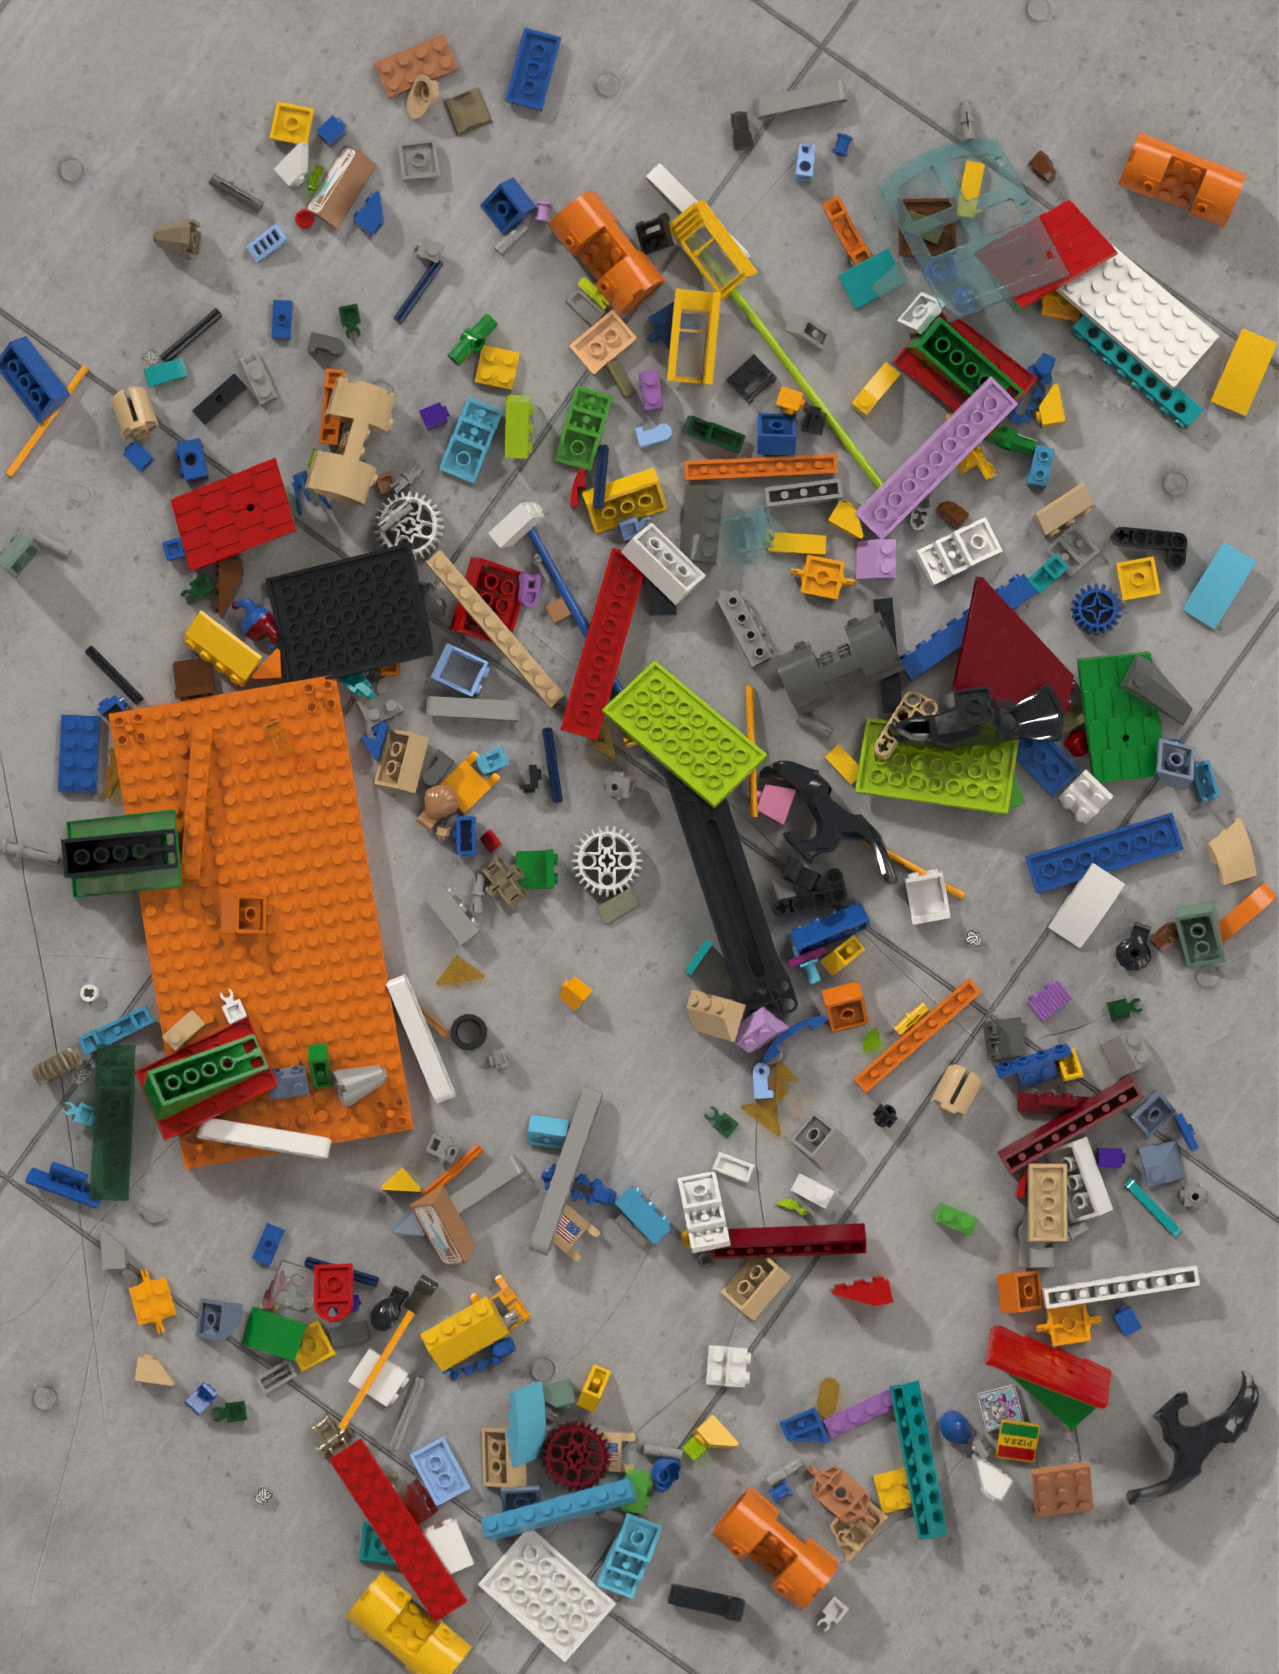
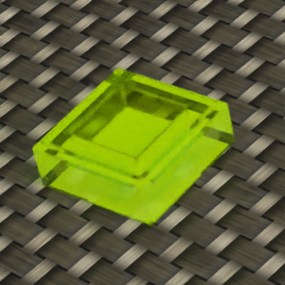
[681,1435,708,1462]

